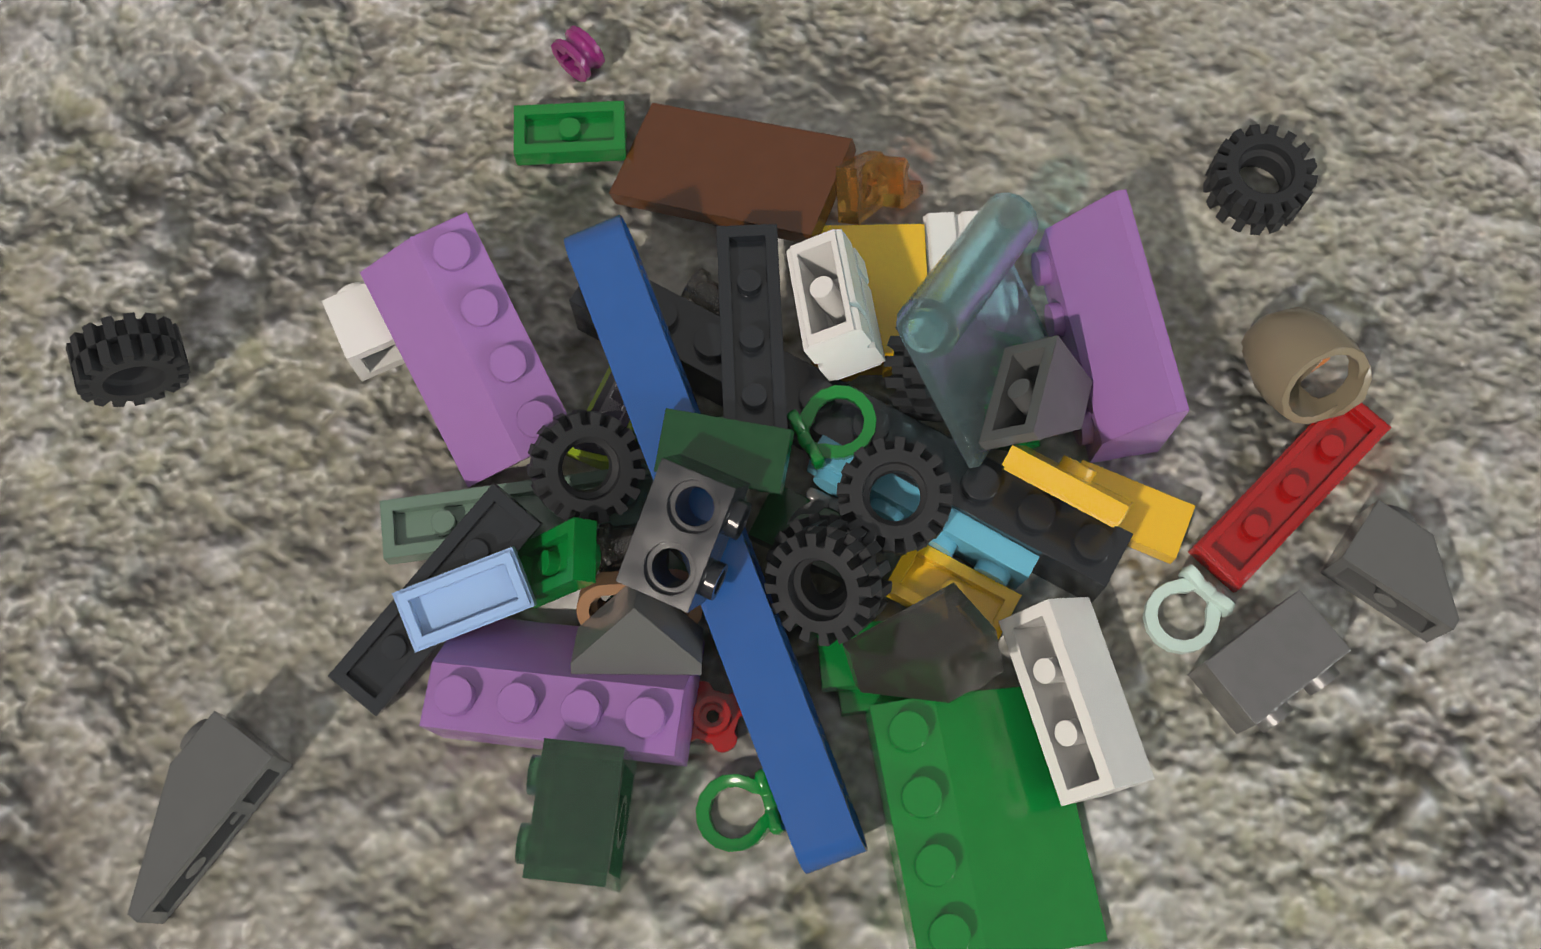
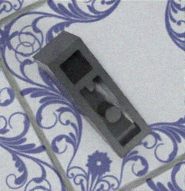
[127,711,293,924]

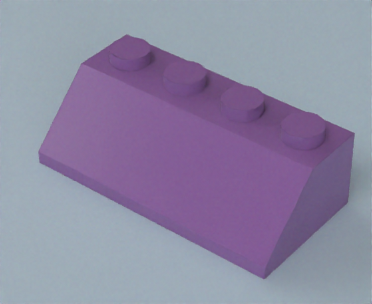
[1031,189,1190,463]
[360,212,567,487]
[419,618,705,767]

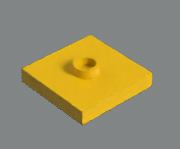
[1002,445,1133,528]

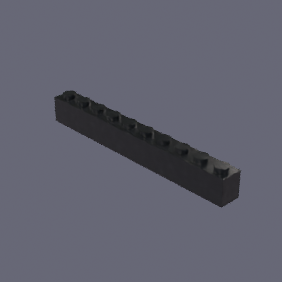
[569,280,1133,603]

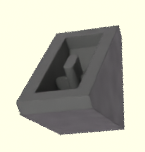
[571,586,703,675]

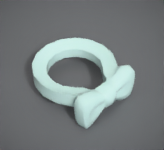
[1143,564,1235,655]

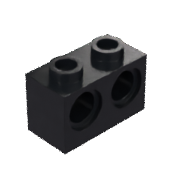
[616,454,752,613]

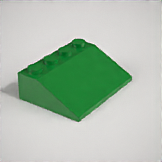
[865,687,1108,949]

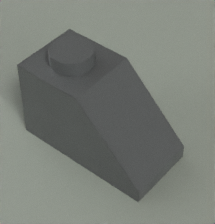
[979,335,1093,450]
[1320,499,1460,643]

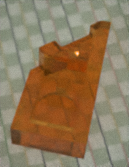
[836,150,923,225]

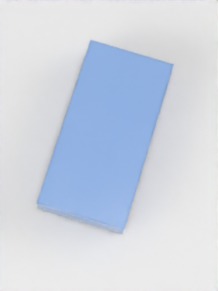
[392,546,537,653]

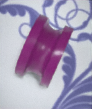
[551,25,605,82]

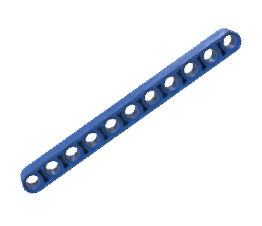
[564,215,868,874]

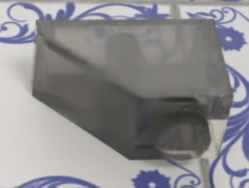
[843,582,1004,703]

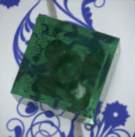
[515,738,637,893]

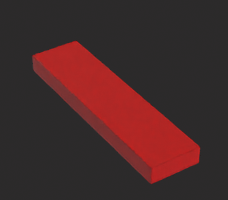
[1188,403,1392,593]

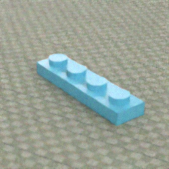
[807,435,1040,590]

